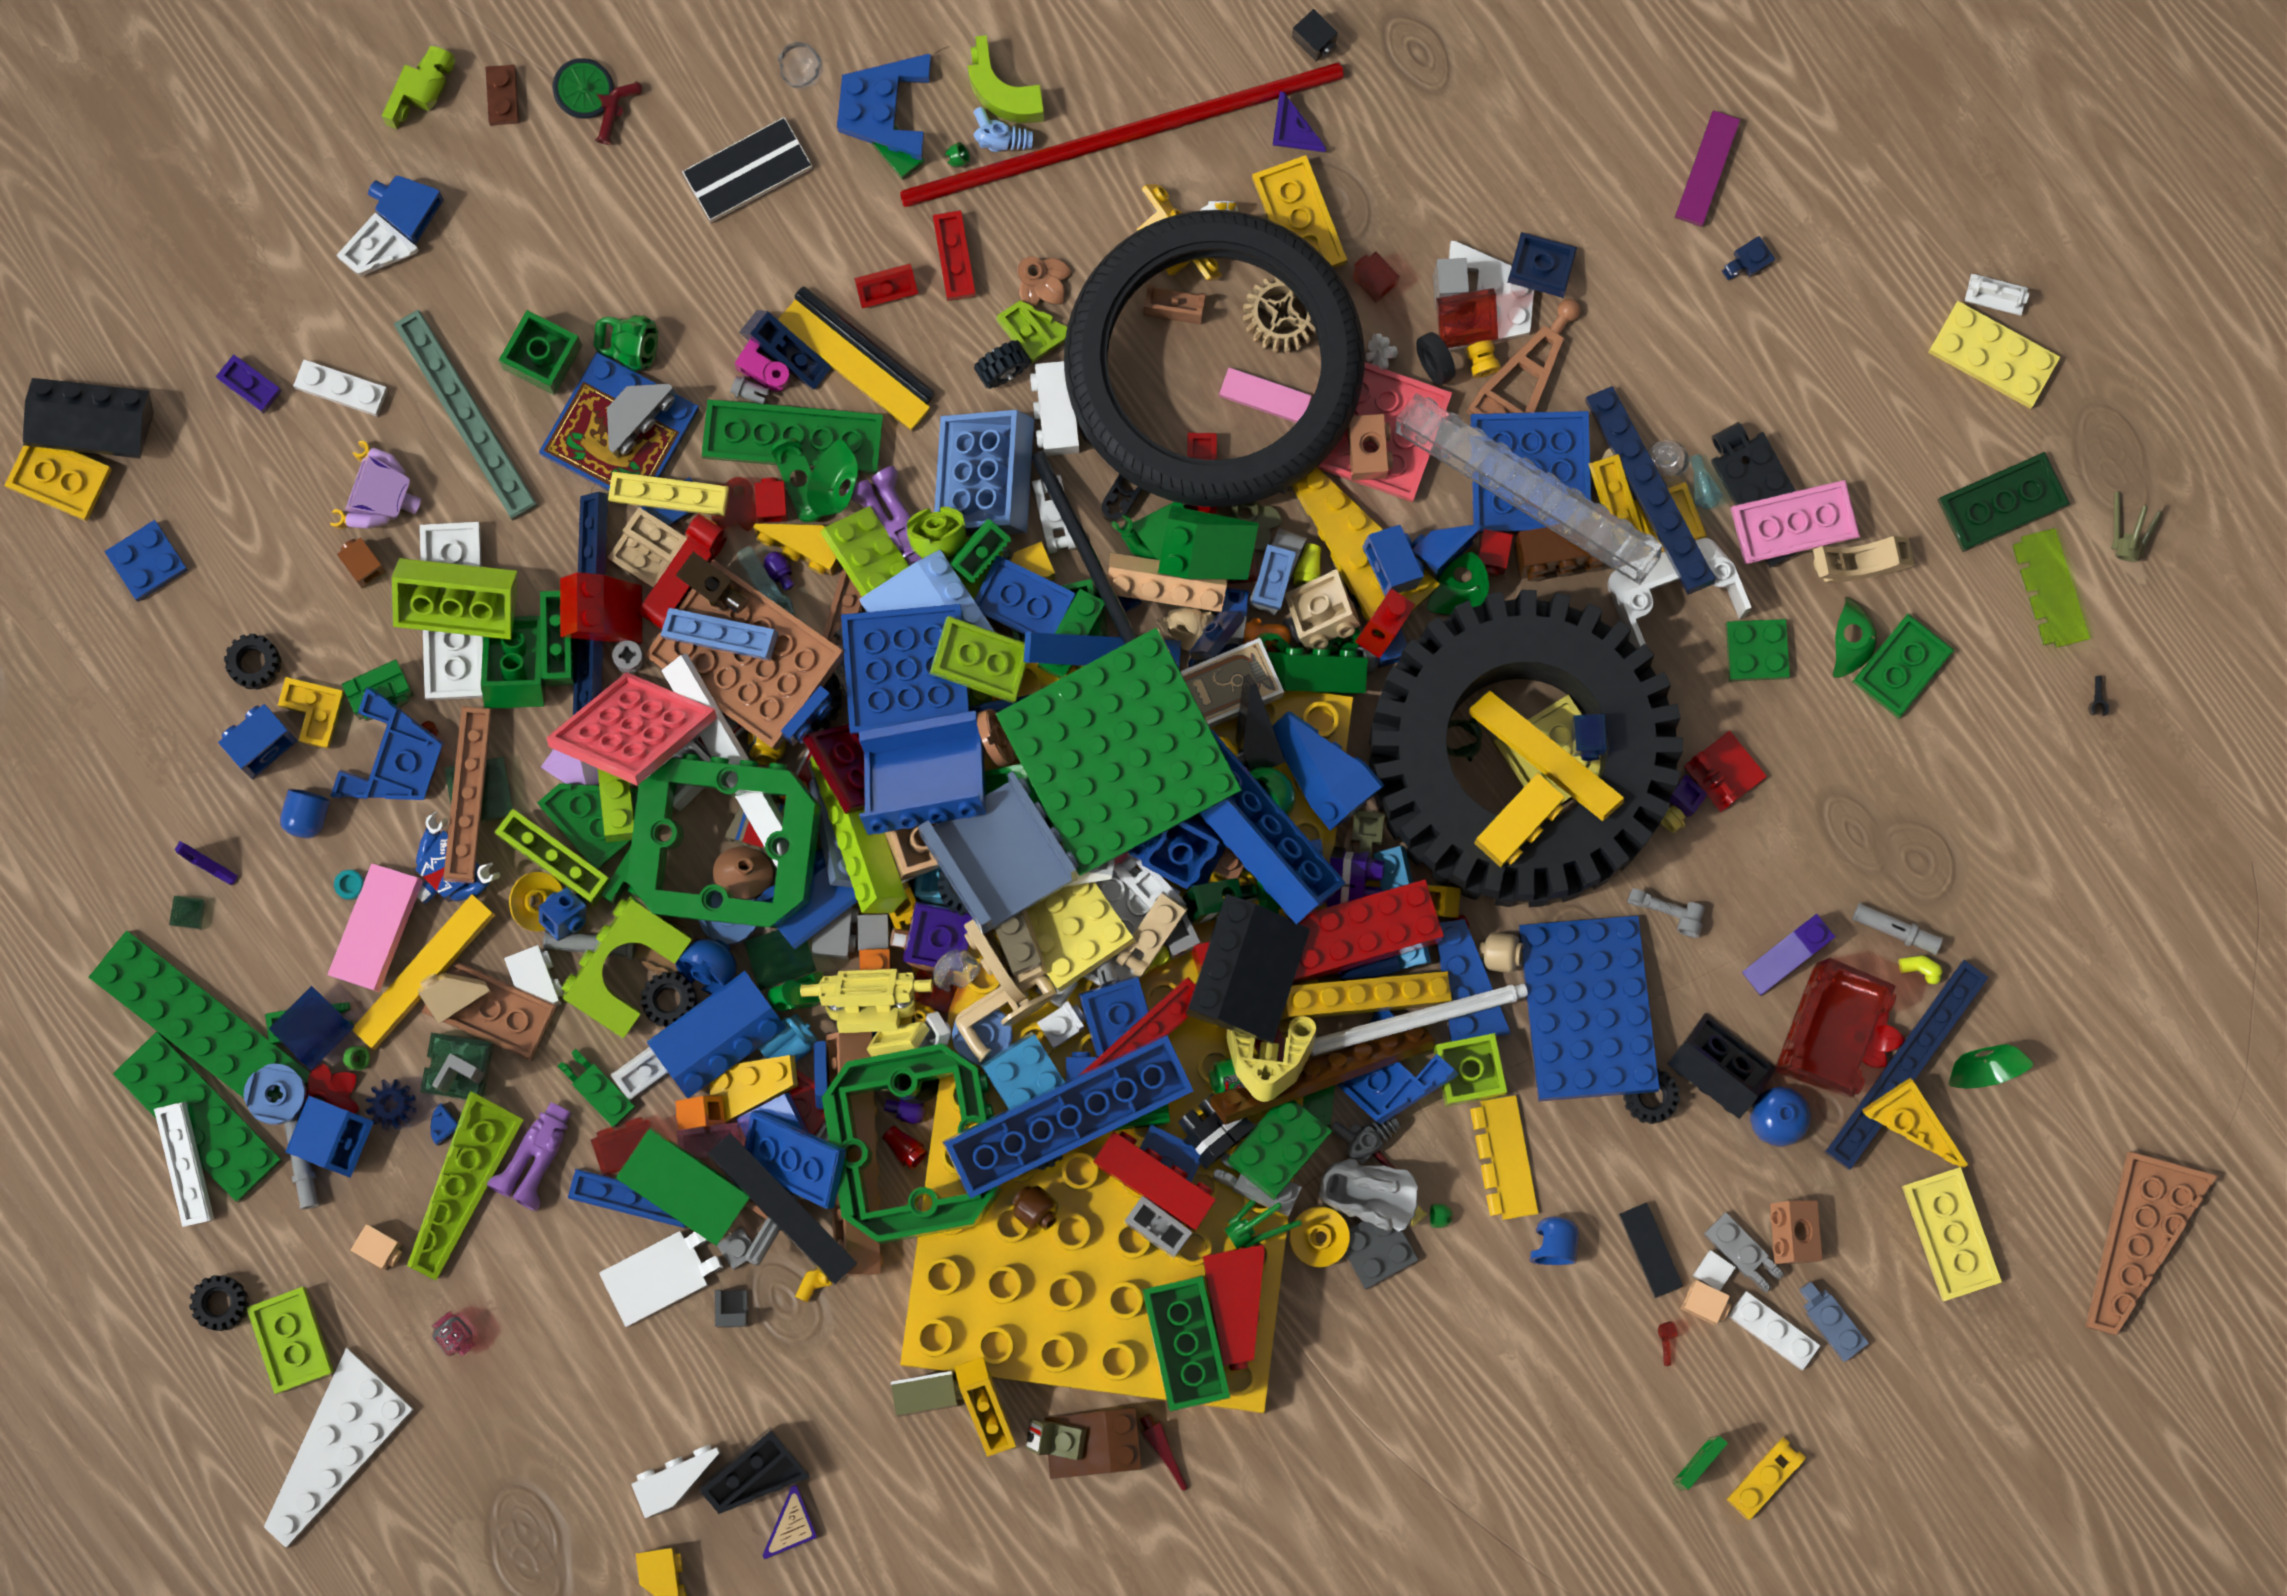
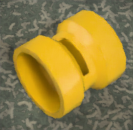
[1465,340,1501,378]

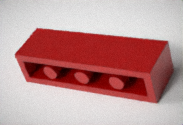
[1093,1131,1216,1232]

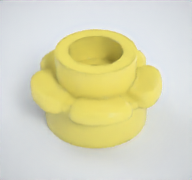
[1661,806,1685,833]

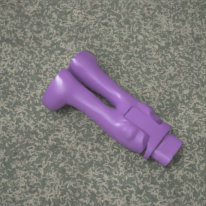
[846,466,922,566]
[487,1102,572,1212]

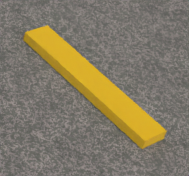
[778,299,930,432]
[1469,691,1624,821]
[351,894,495,1050]

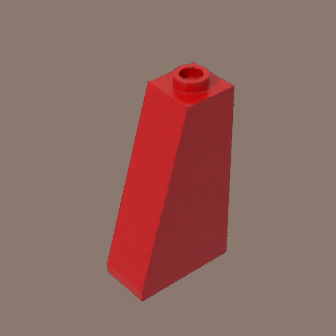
[1202,1245,1265,1371]

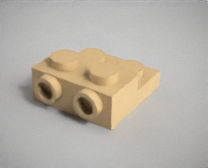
[1285,569,1361,650]

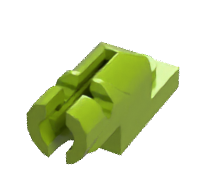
[382,46,456,129]

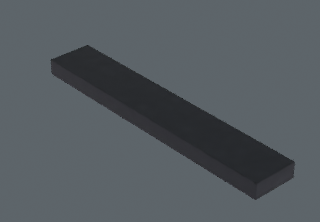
[708,1133,857,1286]

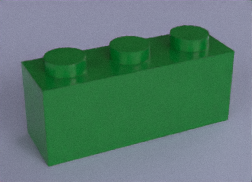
[540,591,575,686]
[1273,647,1368,693]

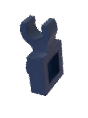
[1721,236,1775,281]

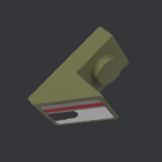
[1025,1418,1087,1460]

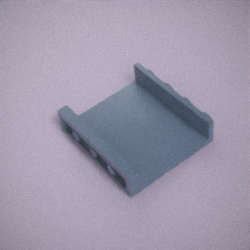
[918,771,1079,935]

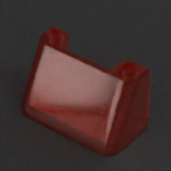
[1775,958,1896,1098]

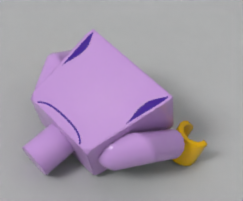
[330,441,421,529]

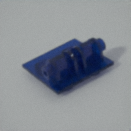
[269,986,354,1071]

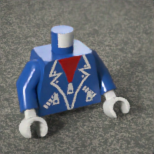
[415,812,500,905]

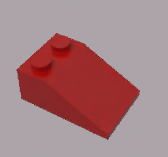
[560,572,642,644]

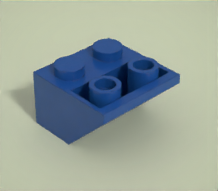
[285,1095,374,1178]

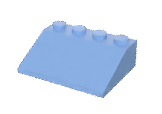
[859,550,995,632]

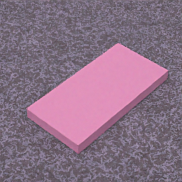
[1730,480,1860,565]
[327,863,423,992]

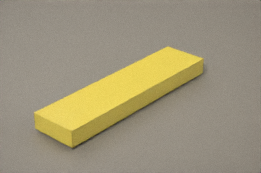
[608,472,730,517]

